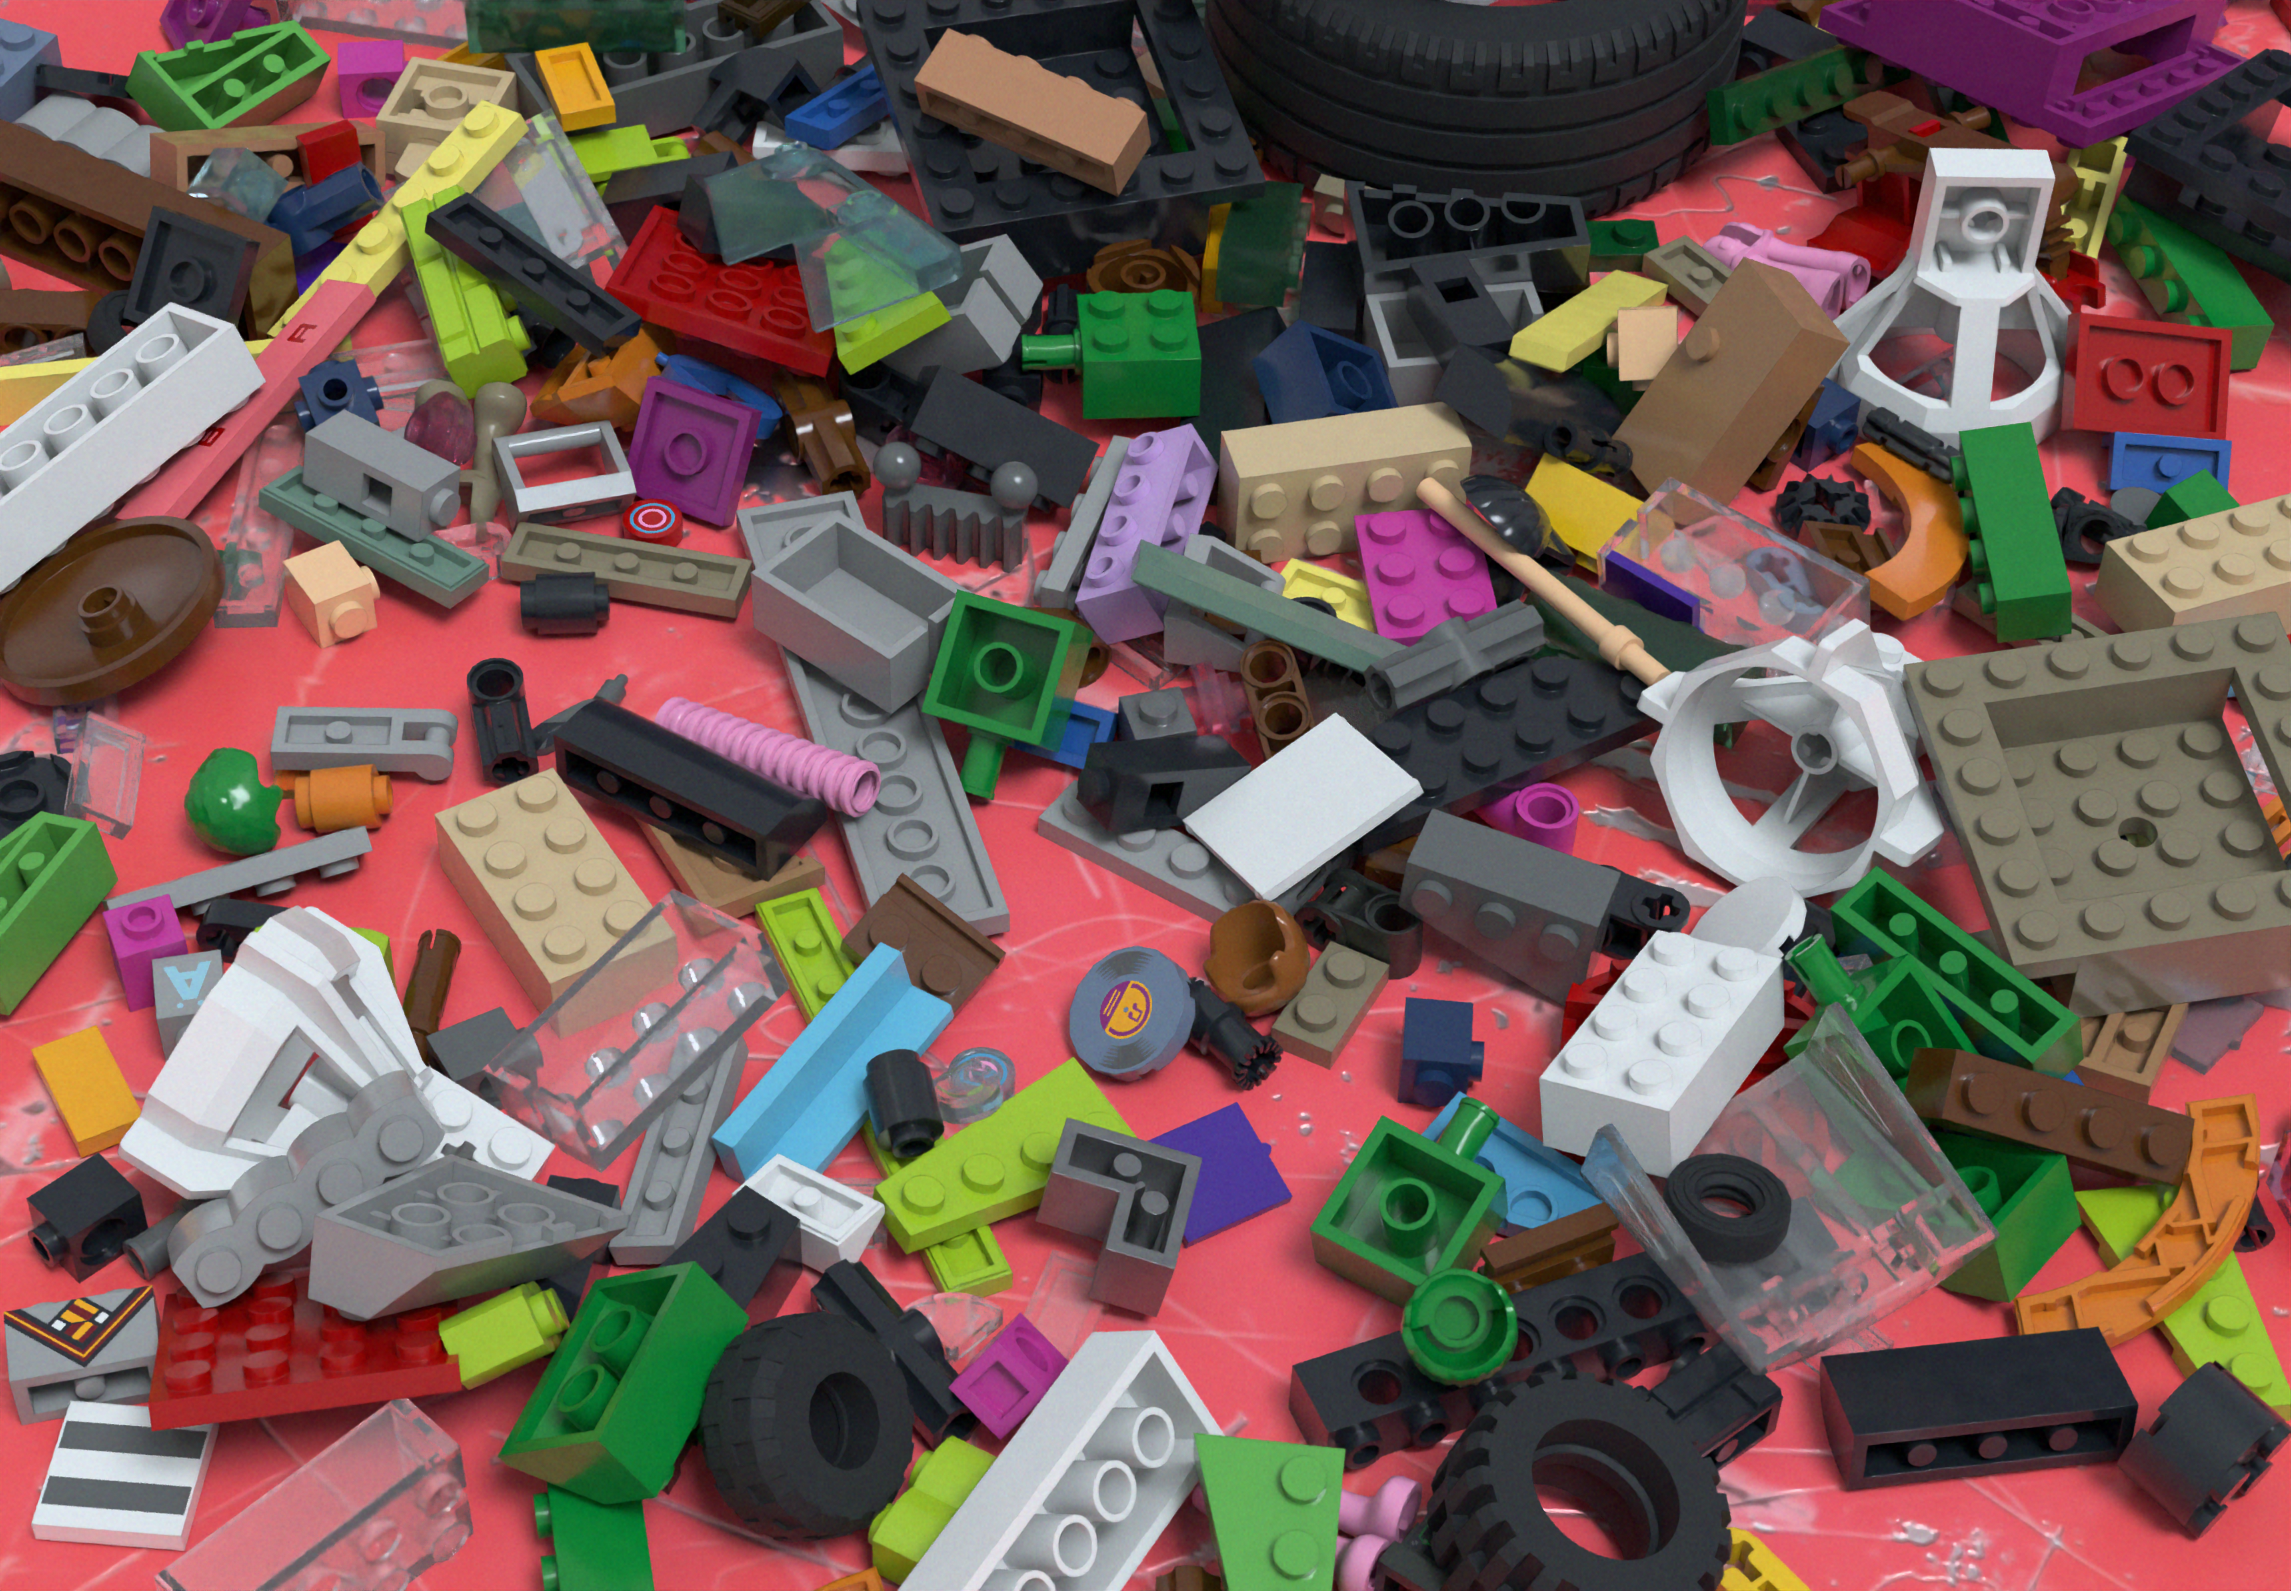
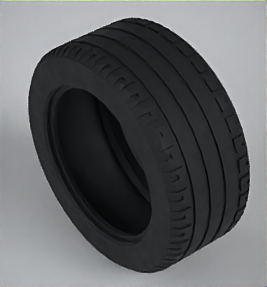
[1204,0,1748,220]

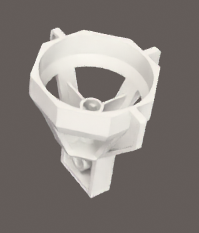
[1826,148,2072,450]
[1637,618,1945,899]
[118,905,556,1200]

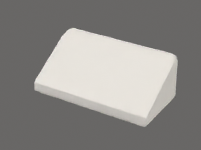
[732,1154,885,1273]

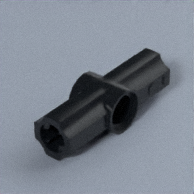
[810,1258,982,1449]

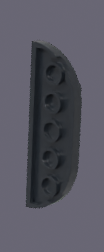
[1353,656,1663,857]

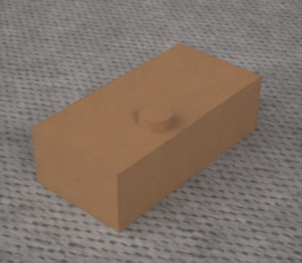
[1611,257,1851,527]

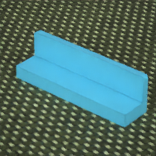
[712,942,954,1184]

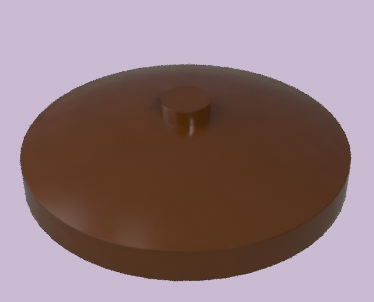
[0,516,226,706]

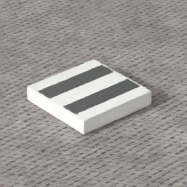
[31,1401,219,1551]

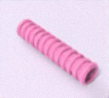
[654,697,881,817]

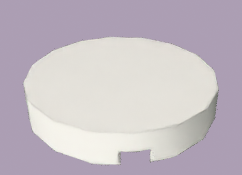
[1689,876,1807,958]

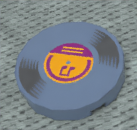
[1069,946,1195,1082]

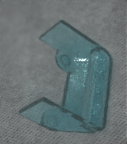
[704,141,965,333]

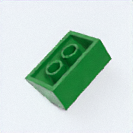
[498,1261,750,1505]

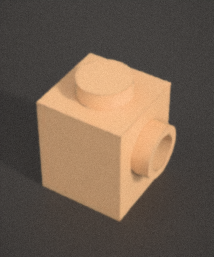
[1607,305,1679,391]
[282,540,380,649]

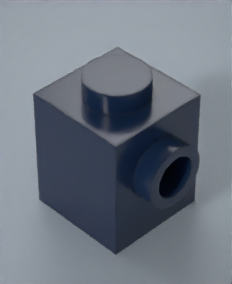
[1789,377,1861,473]
[1397,997,1484,1107]

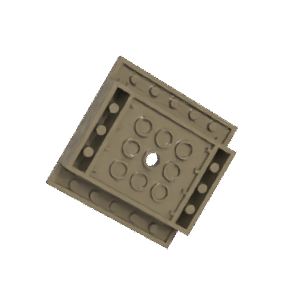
[1901,611,2291,1019]

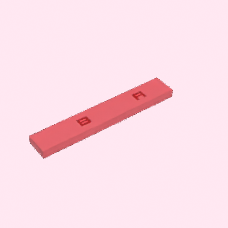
[114,279,377,522]

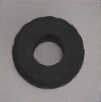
[700,1311,915,1542]

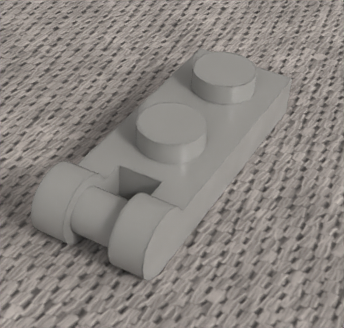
[270,706,458,781]

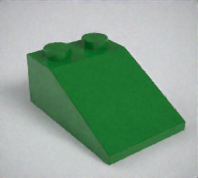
[1815,1129,2082,1303]

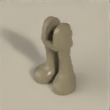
[414,380,527,539]

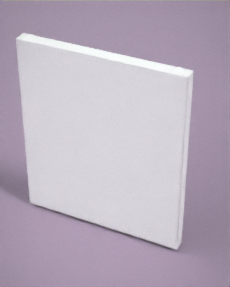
[1182,712,1424,901]

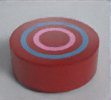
[622,498,683,547]

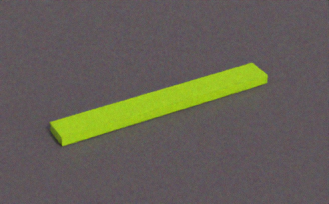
[755,887,1013,1309]

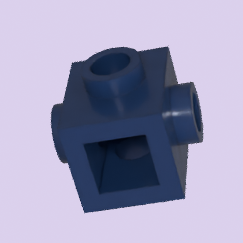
[293,359,384,435]

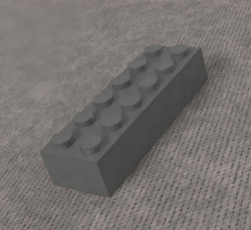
[504,0,844,148]

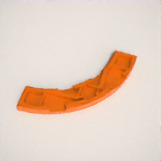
[1850,441,1970,621]
[2013,1093,2261,1348]

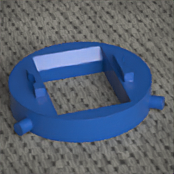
[655,352,782,439]

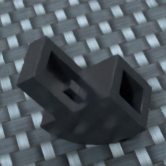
[690,47,822,146]

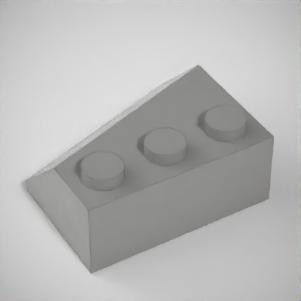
[308,1154,630,1321]

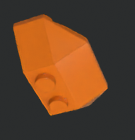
[529,322,677,432]

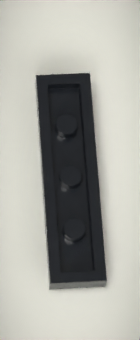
[424,192,642,359]

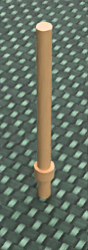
[1416,477,1672,687]

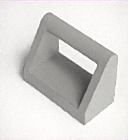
[491,420,637,532]
[1164,533,1286,673]

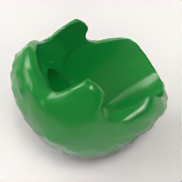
[184,747,284,856]
[1400,1268,1518,1387]

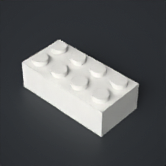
[1539,930,1785,1178]

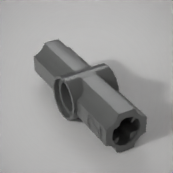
[1363,599,1546,718]

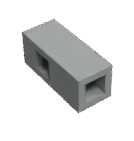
[303,409,461,542]

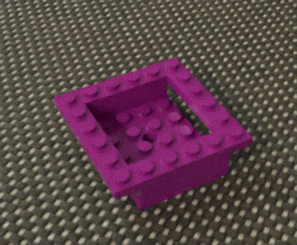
[1817,0,2249,149]

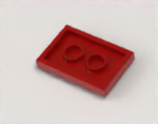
[2061,312,2233,440]

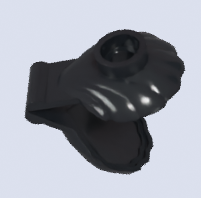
[1460,474,1576,608]

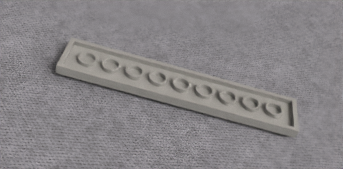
[736,490,1010,936]

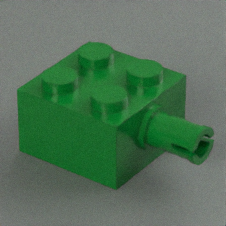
[1021,289,1201,419]
[921,589,1094,800]
[1783,933,1980,1158]
[1309,1097,1508,1309]

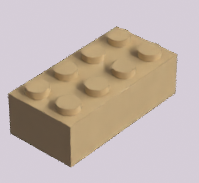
[1216,402,1472,564]
[2093,493,2291,635]
[434,768,676,1037]

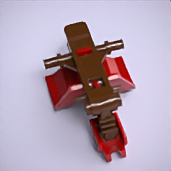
[1807,91,2106,314]

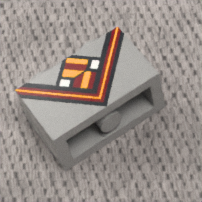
[3,1285,161,1425]

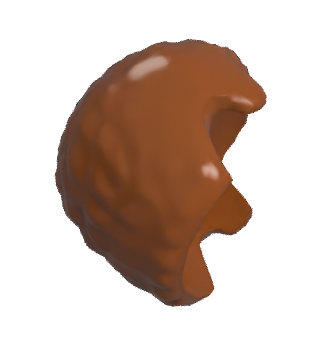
[1203,899,1311,1017]

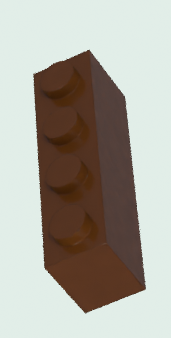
[1899,1047,2195,1187]

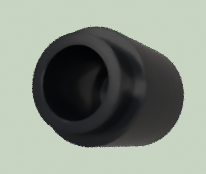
[520,572,610,635]
[862,1049,944,1158]

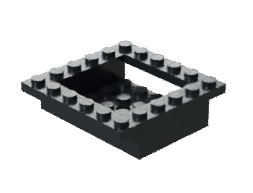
[856,0,1266,279]
[2122,48,2291,286]

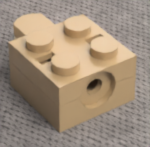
[375,57,520,190]

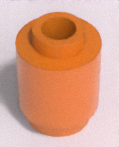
[294,763,394,834]

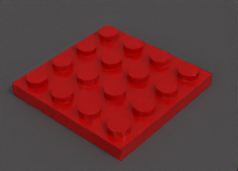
[604,205,837,378]
[148,1272,462,1431]

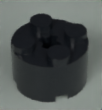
[2117,1360,2291,1539]

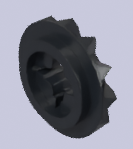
[1776,473,1871,539]

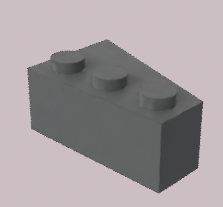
[1398,808,1621,1007]

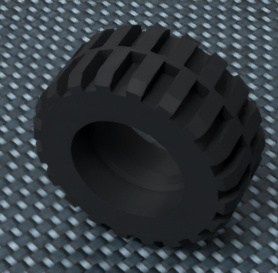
[1427,1371,1733,1591]

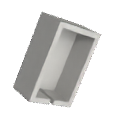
[837,234,1044,381]
[1361,281,1544,415]
[751,510,974,714]

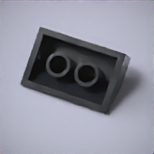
[901,365,1100,514]

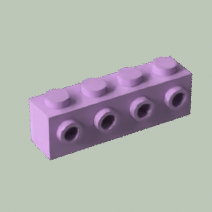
[1075,423,1219,645]

